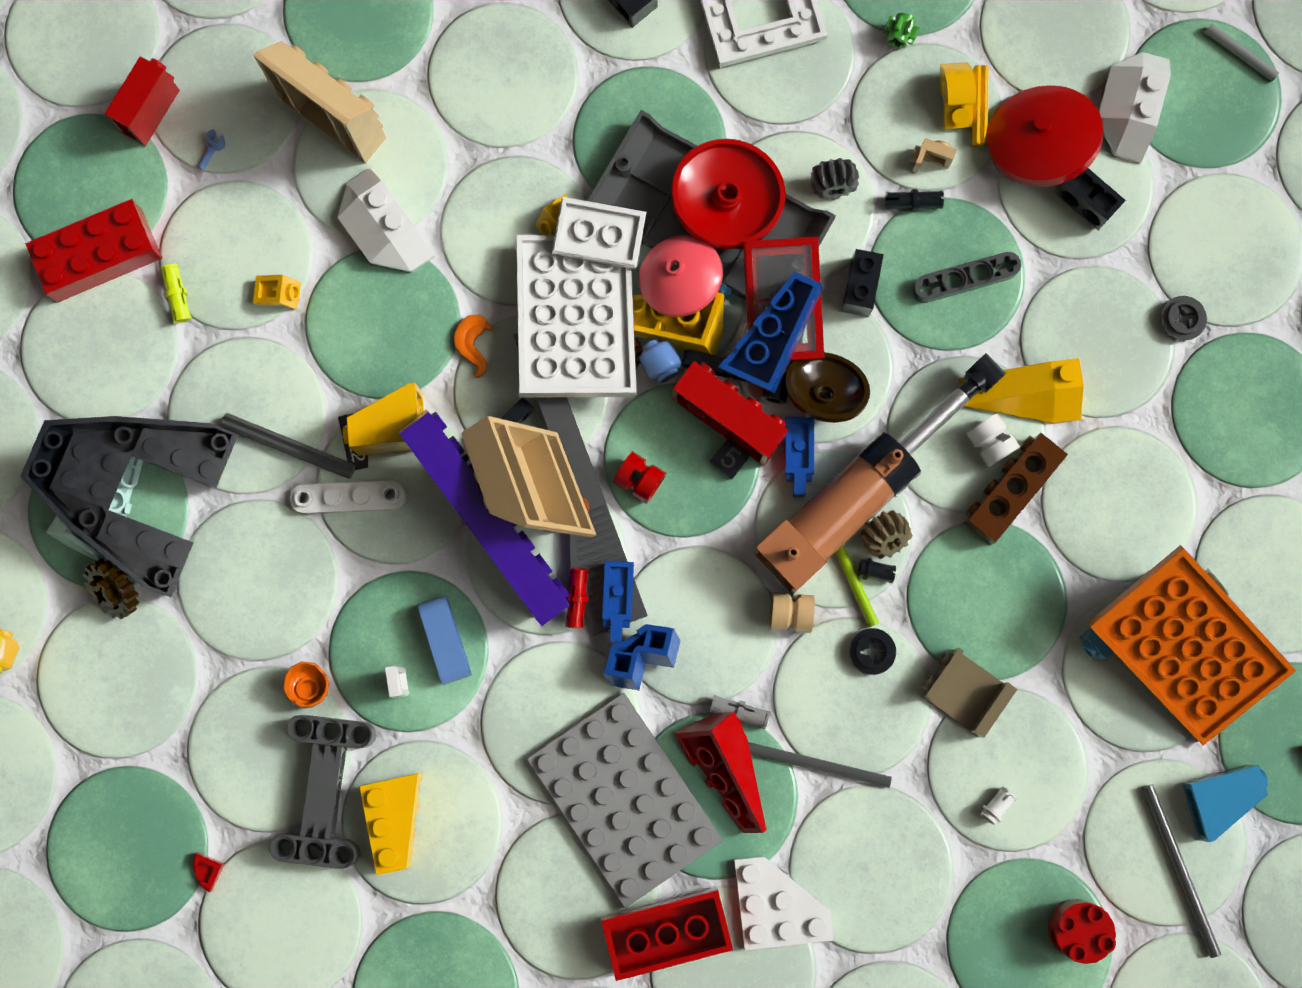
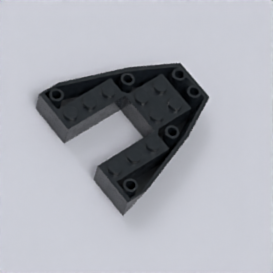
[20,416,239,597]

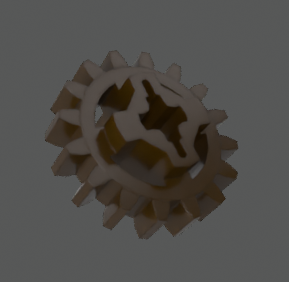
[83,558,140,619]

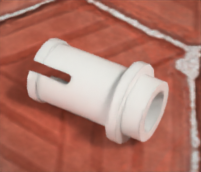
[981,786,1017,825]

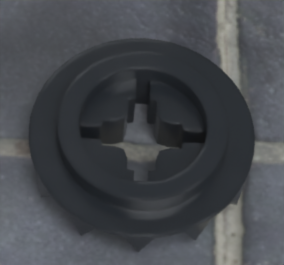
[849,628,896,675]

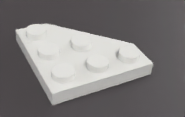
[734,856,834,951]

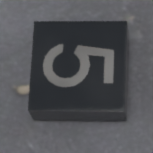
[710,439,750,479]

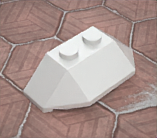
[1099,52,1171,164]
[338,168,435,273]

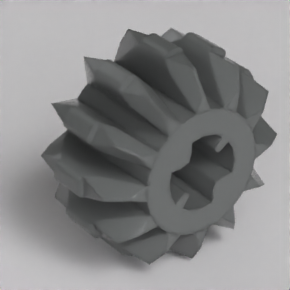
[810,158,859,199]

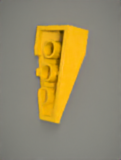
[632,292,724,355]
[959,358,1084,424]

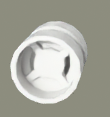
[966,413,1020,468]

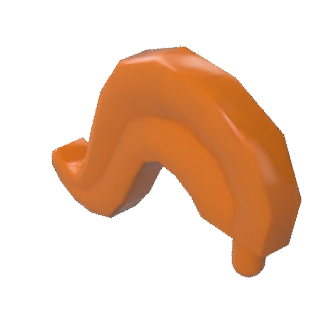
[454,314,493,378]

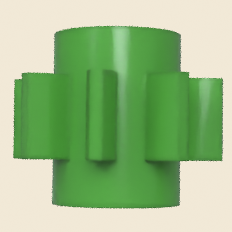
[883,13,920,48]

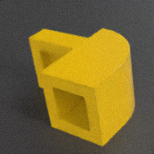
[939,62,976,129]

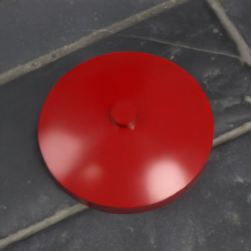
[987,85,1103,187]
[671,139,786,249]

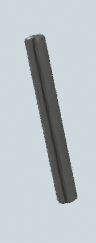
[221,413,356,479]

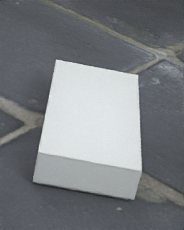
[385,666,410,698]

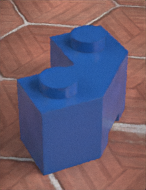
[604,624,681,691]

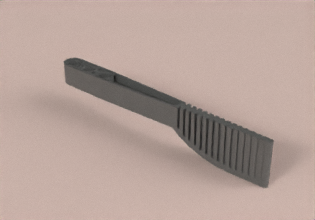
[513,333,648,636]

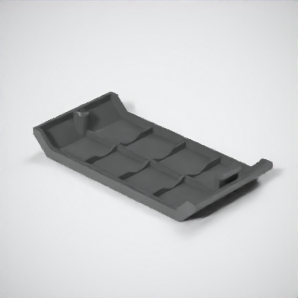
[587,110,836,310]

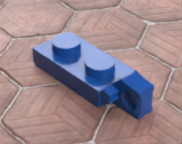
[785,417,814,497]
[602,561,634,643]

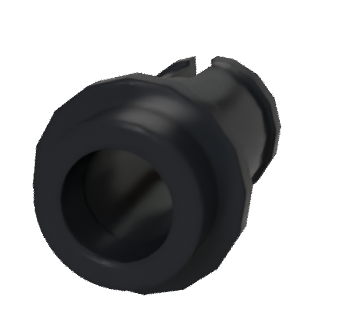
[858,557,896,584]

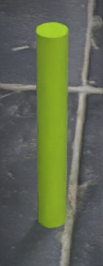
[835,545,879,627]

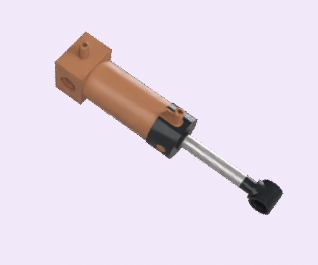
[753,353,1007,595]

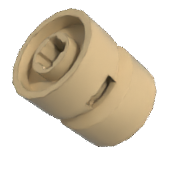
[770,592,815,633]

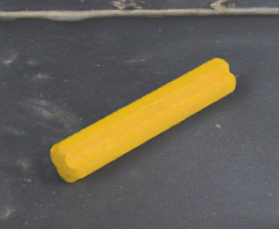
[971,65,989,147]

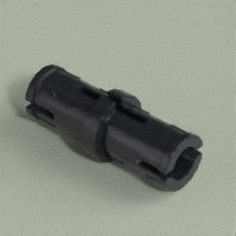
[885,189,944,211]

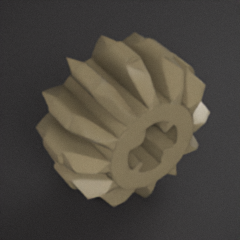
[861,510,913,559]

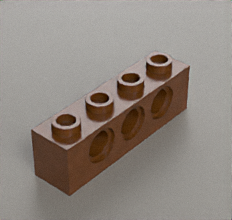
[963,433,1068,545]

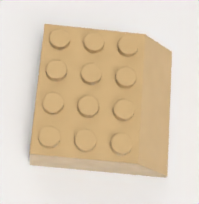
[253,41,386,164]
[461,416,596,537]

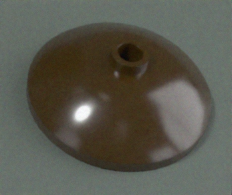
[784,352,870,423]

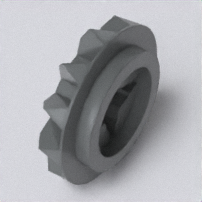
[1160,296,1207,341]

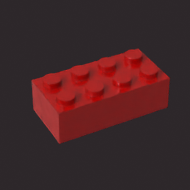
[25,199,163,303]
[672,361,788,466]
[601,887,733,981]

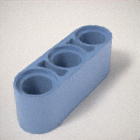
[418,596,472,685]

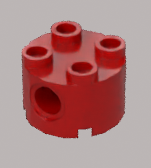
[1047,899,1116,964]

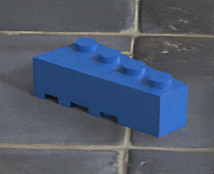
[719,272,823,394]

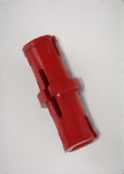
[565,567,588,628]

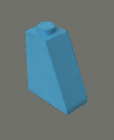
[1182,765,1268,842]

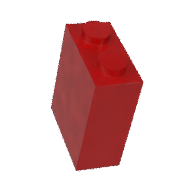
[104,56,180,146]

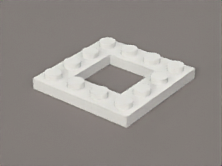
[700,0,827,68]

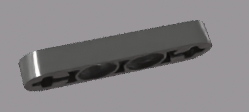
[913,252,1021,303]

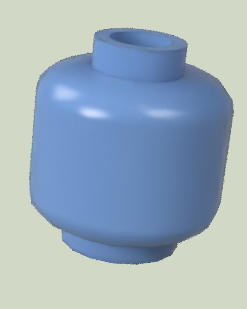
[639,339,682,383]

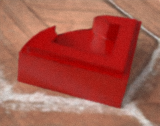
[193,852,225,892]

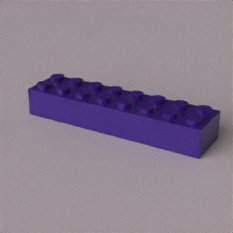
[398,409,570,627]

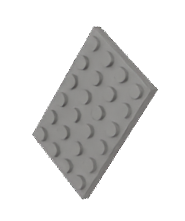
[527,693,723,908]

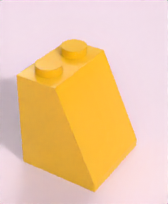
[343,382,424,456]

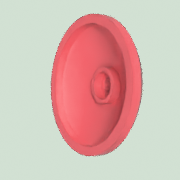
[639,235,723,317]

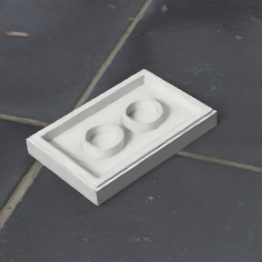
[552,197,646,269]

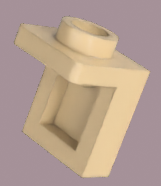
[910,138,957,173]

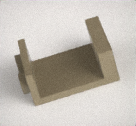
[922,648,1018,738]

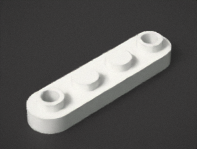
[290,481,407,514]

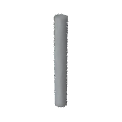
[1205,24,1280,82]

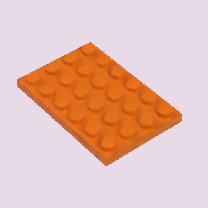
[1087,545,1296,746]

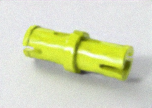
[160,264,192,324]

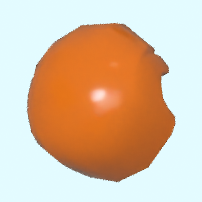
[283,661,329,708]

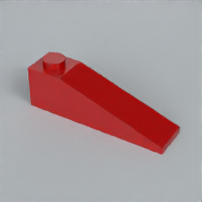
[674,712,767,833]

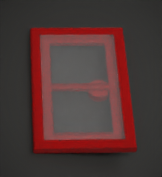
[743,236,825,360]

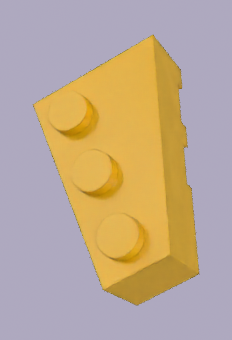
[359,772,423,876]

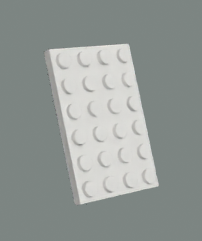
[516,235,637,398]

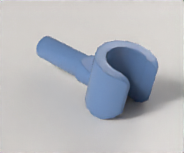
[198,129,225,170]

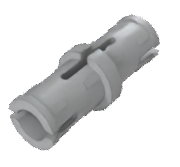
[709,695,770,729]

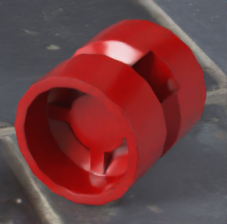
[612,451,667,504]

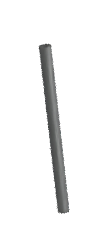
[748,742,892,788]
[1142,784,1221,958]

